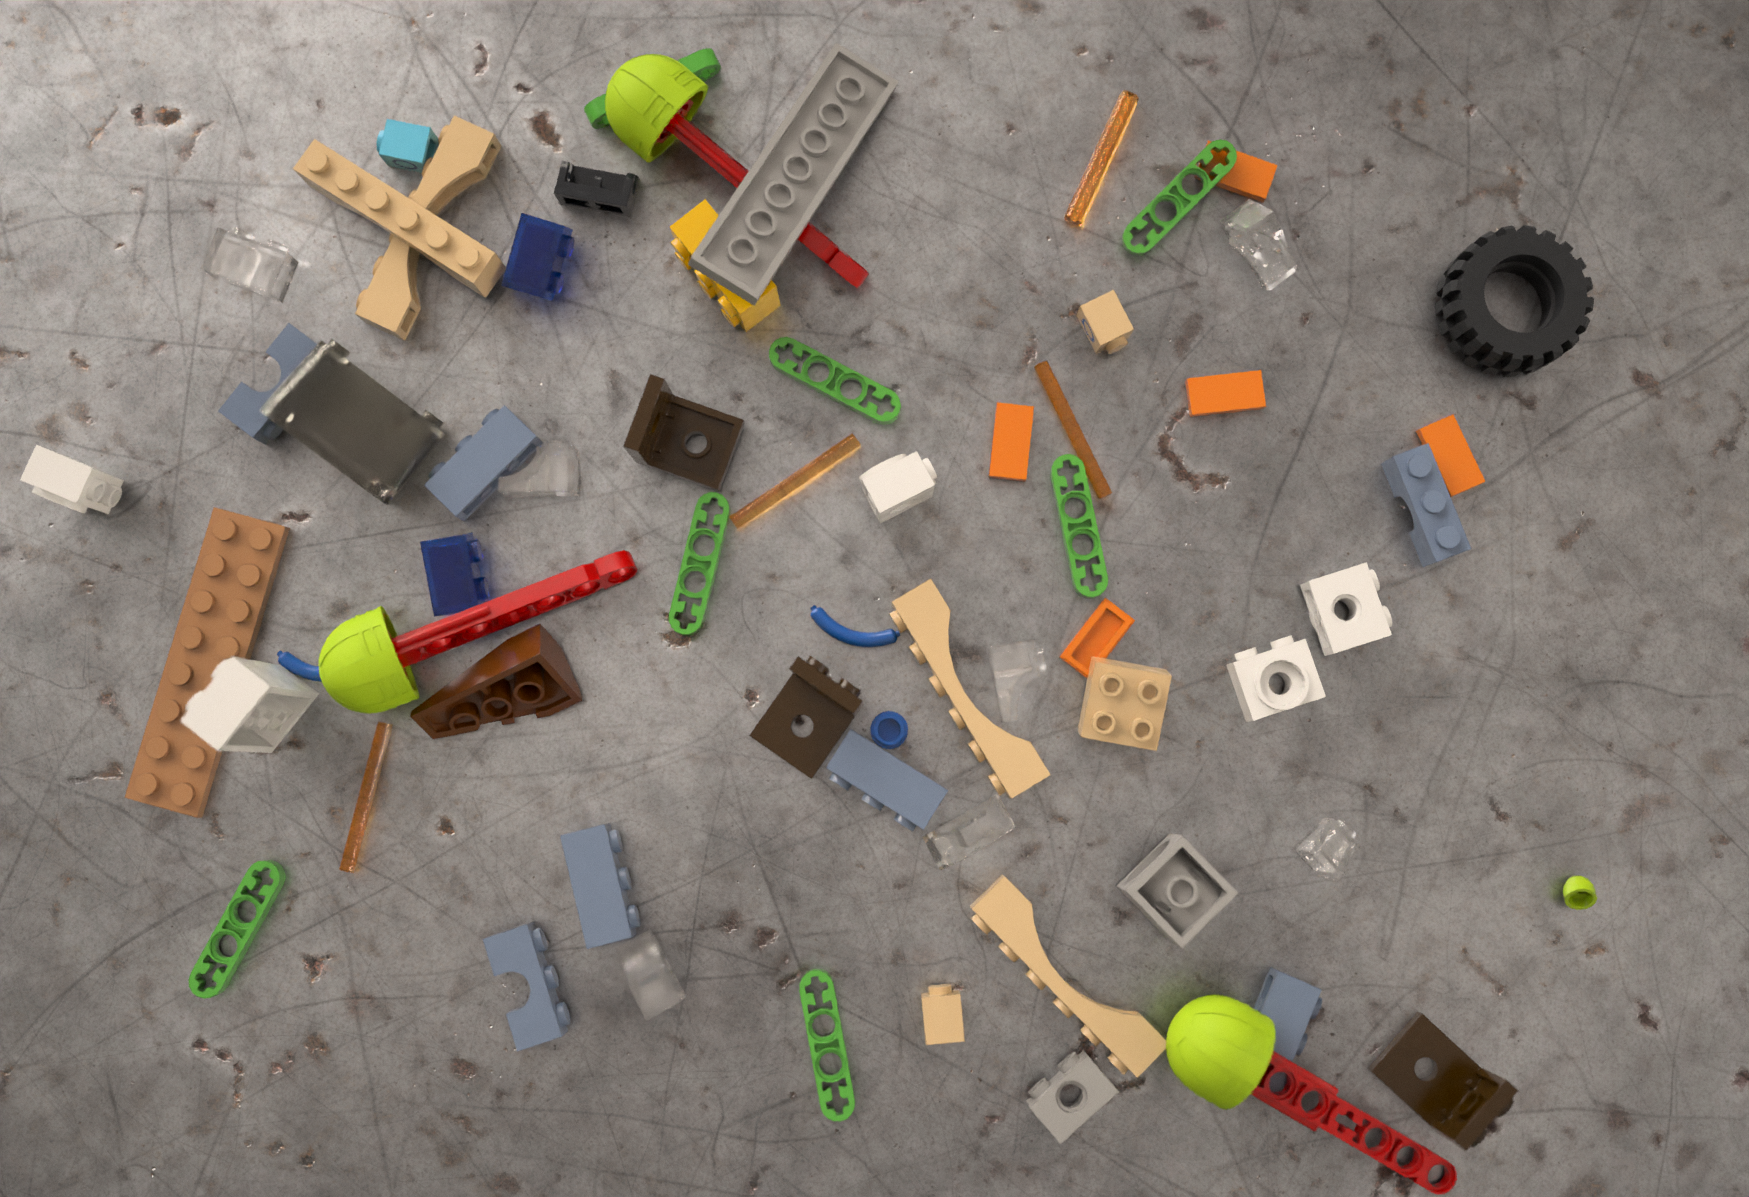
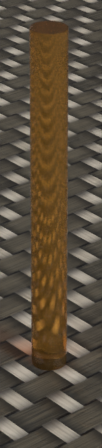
[1034,360,1112,500]
[729,433,860,529]
[339,721,393,873]

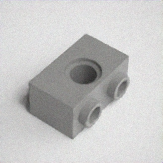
[1026,1050,1119,1144]

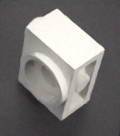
[20,445,124,514]
[859,451,937,523]
[1300,562,1392,656]
[1226,635,1326,722]

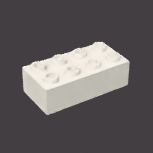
[180,656,319,753]

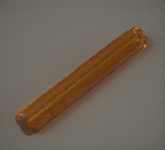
[1064,90,1139,227]

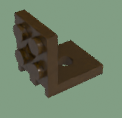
[623,374,745,492]
[749,656,864,779]
[1368,1012,1519,1151]

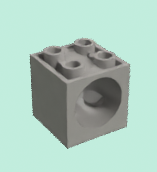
[1116,833,1238,949]

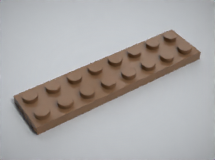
[124,507,290,818]

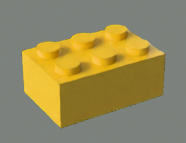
[670,199,781,332]

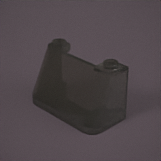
[259,339,446,505]

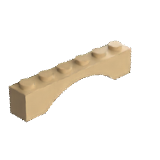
[355,116,502,341]
[293,139,506,298]
[889,578,1051,799]
[970,874,1166,1078]

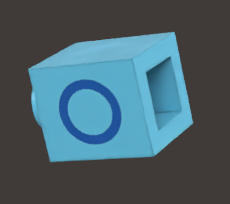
[377,119,438,173]

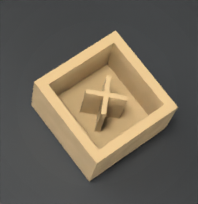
[1078,656,1172,751]

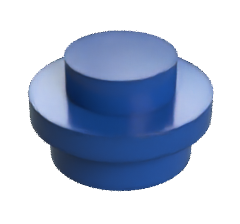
[870,711,908,749]

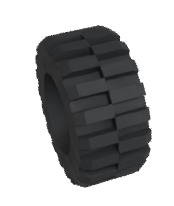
[1435,225,1594,377]

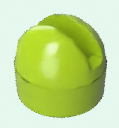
[1563,875,1597,910]

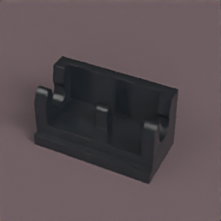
[554,161,640,218]

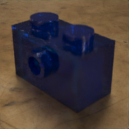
[501,213,575,301]
[420,532,490,617]

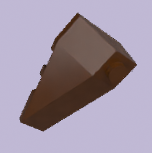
[410,623,582,739]

